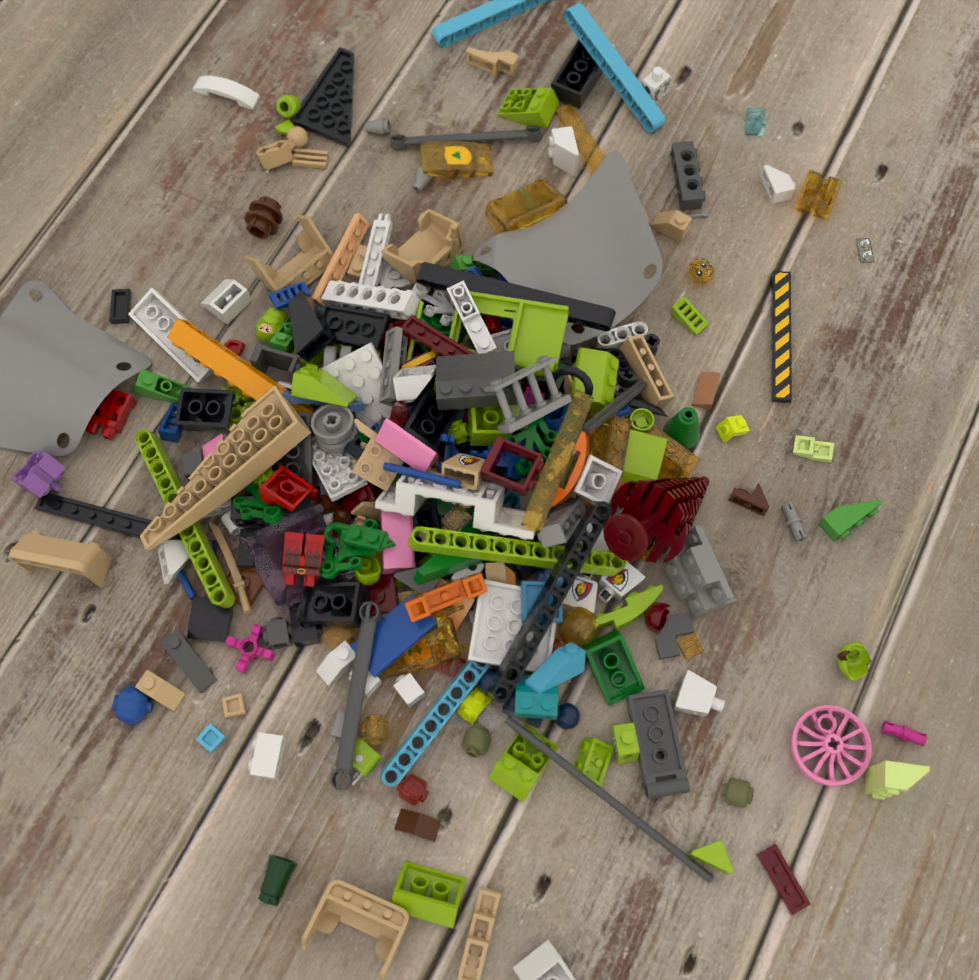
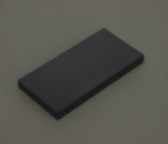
[321,304,392,351]

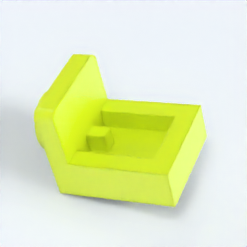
[716,415,750,442]
[457,687,492,725]

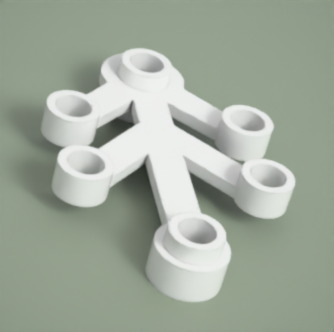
[412,284,464,326]

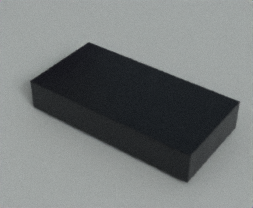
[109,289,131,324]

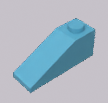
[525,642,586,694]

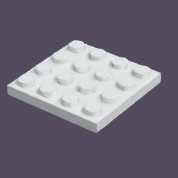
[320,342,399,433]
[467,580,556,673]

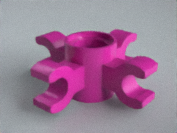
[225,623,275,674]

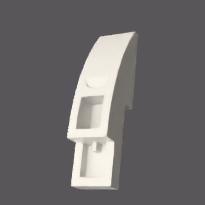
[447,280,497,354]

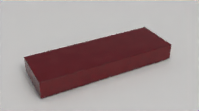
[756,844,811,915]

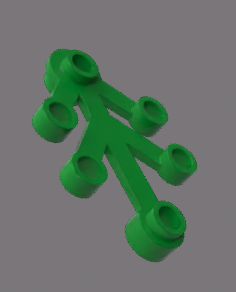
[505,404,557,476]
[233,481,284,524]
[320,519,380,579]

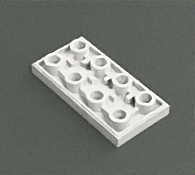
[312,435,367,502]

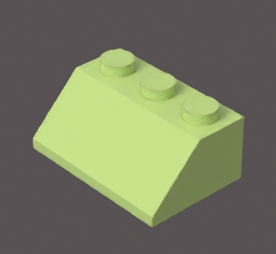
[865,760,930,800]

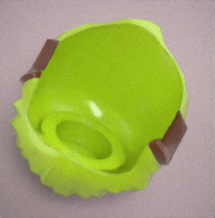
[838,641,871,681]

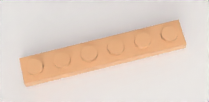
[311,213,370,308]

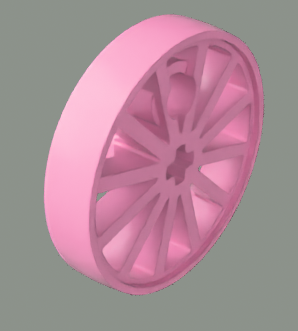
[790,705,872,786]

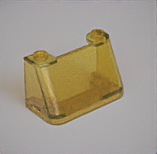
[485,179,568,234]

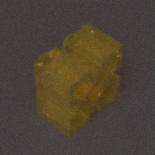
[794,170,842,220]

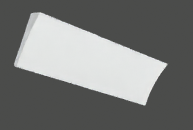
[128,288,214,384]

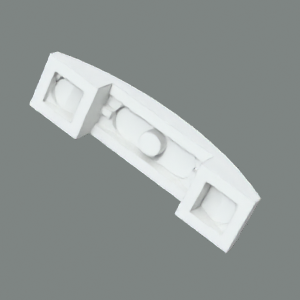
[193,76,260,110]

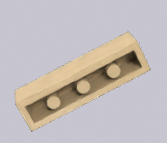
[619,334,674,409]

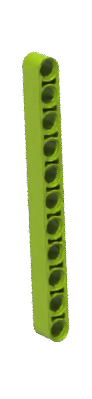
[135,429,235,608]
[407,527,626,576]

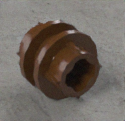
[244,196,283,239]

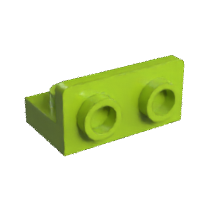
[571,737,614,787]

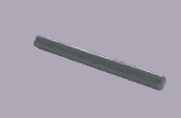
[582,379,647,434]

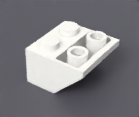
[200,279,252,325]

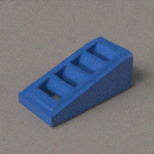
[269,281,311,310]
[158,403,183,443]

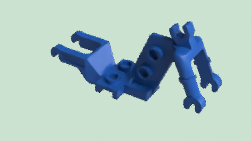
[438,434,563,480]

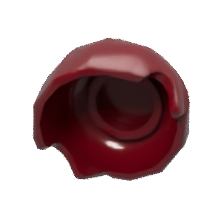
[645,602,670,632]

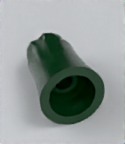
[258,854,298,906]

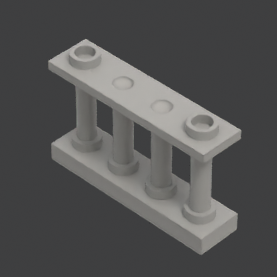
[483,355,572,433]

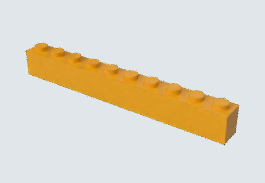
[167,318,317,436]

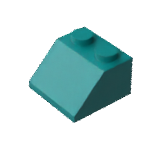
[514,675,558,720]

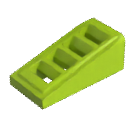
[670,296,709,336]

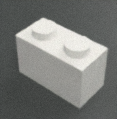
[248,732,286,780]

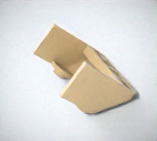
[244,214,334,300]
[8,531,112,588]
[302,880,409,980]

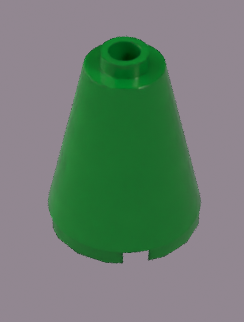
[662,407,700,451]

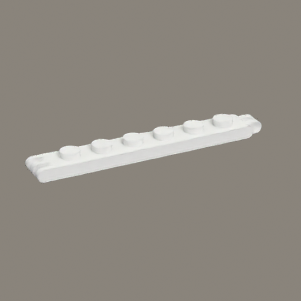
[358,213,393,287]

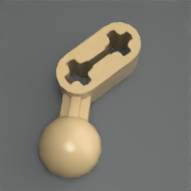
[256,126,308,169]

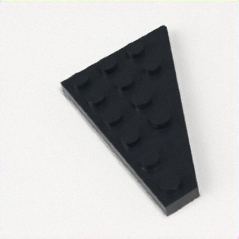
[291,47,355,147]

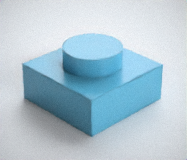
[196,723,227,754]

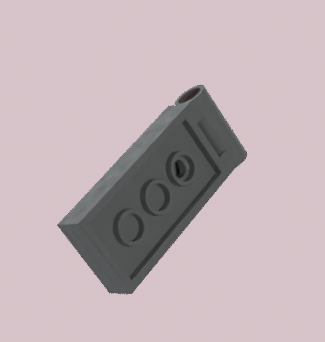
[626,689,690,799]

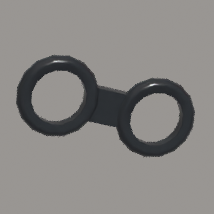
[515,365,593,407]

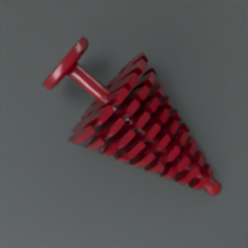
[603,476,710,563]

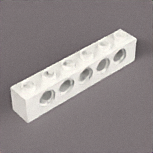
[321,280,421,320]

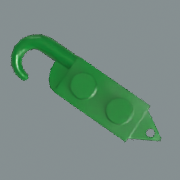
[323,522,396,553]

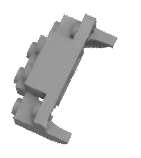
[665,525,736,617]

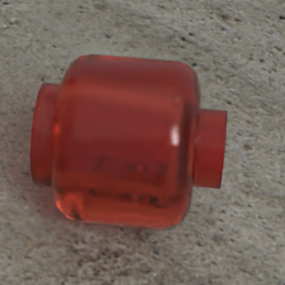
[397,774,429,806]

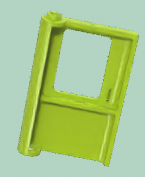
[440,291,569,376]

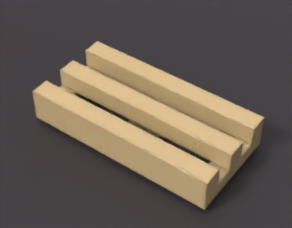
[292,148,329,169]

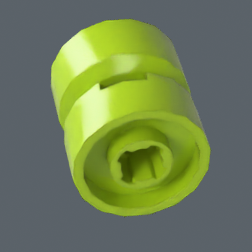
[629,408,655,434]

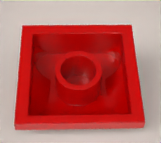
[258,465,314,512]

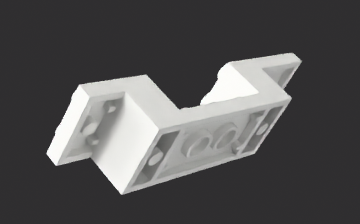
[375,467,542,540]

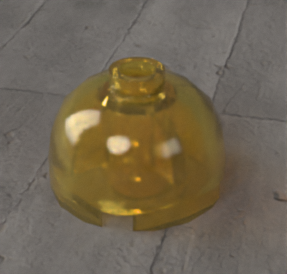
[558,607,600,648]

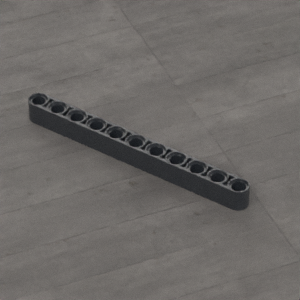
[416,262,616,331]
[488,501,612,703]

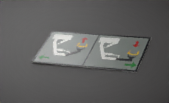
[856,238,874,263]

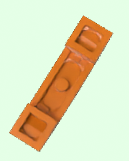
[550,431,589,508]
[404,572,488,622]

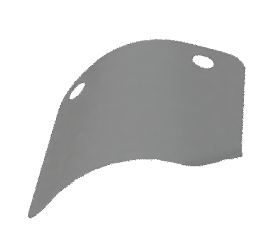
[473,150,663,345]
[0,280,151,456]

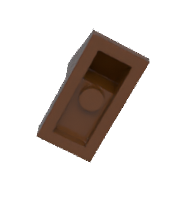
[728,483,769,516]

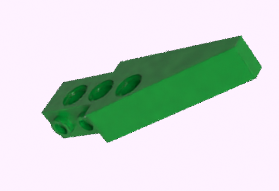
[413,506,506,585]

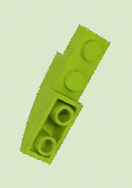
[590,584,663,631]

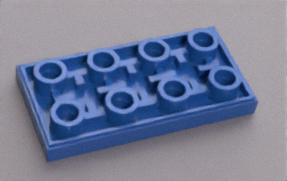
[350,594,439,678]

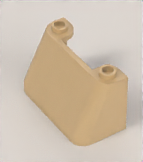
[381,209,464,287]

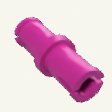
[881,720,927,747]

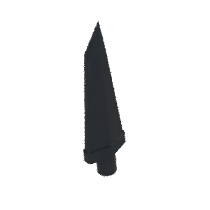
[614,388,668,417]

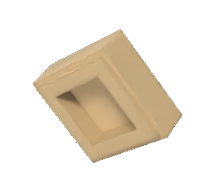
[222,693,246,719]

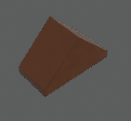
[395,809,441,842]

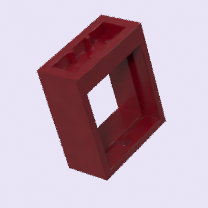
[480,436,545,496]

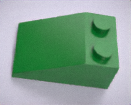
[580,629,645,705]

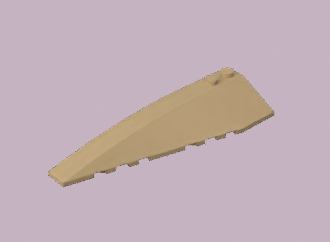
[140,386,311,551]

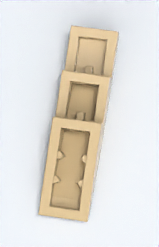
[457,887,501,980]

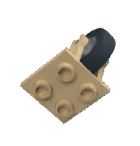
[344,437,404,491]

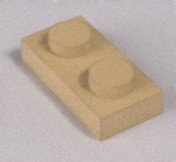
[347,244,368,280]

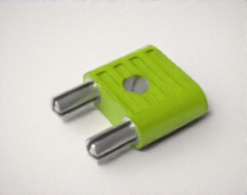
[334,736,382,786]

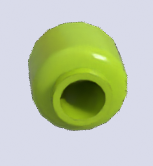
[276,95,301,118]

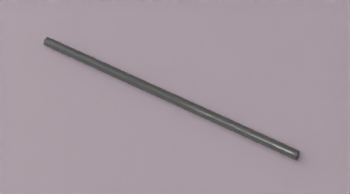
[504,716,714,883]

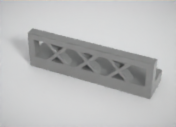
[379,326,408,409]

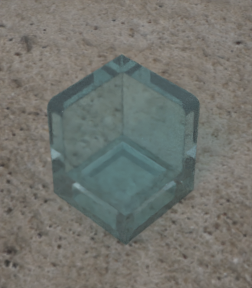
[744,108,766,136]

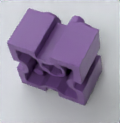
[11,450,66,498]

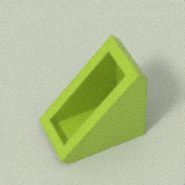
[688,840,734,875]

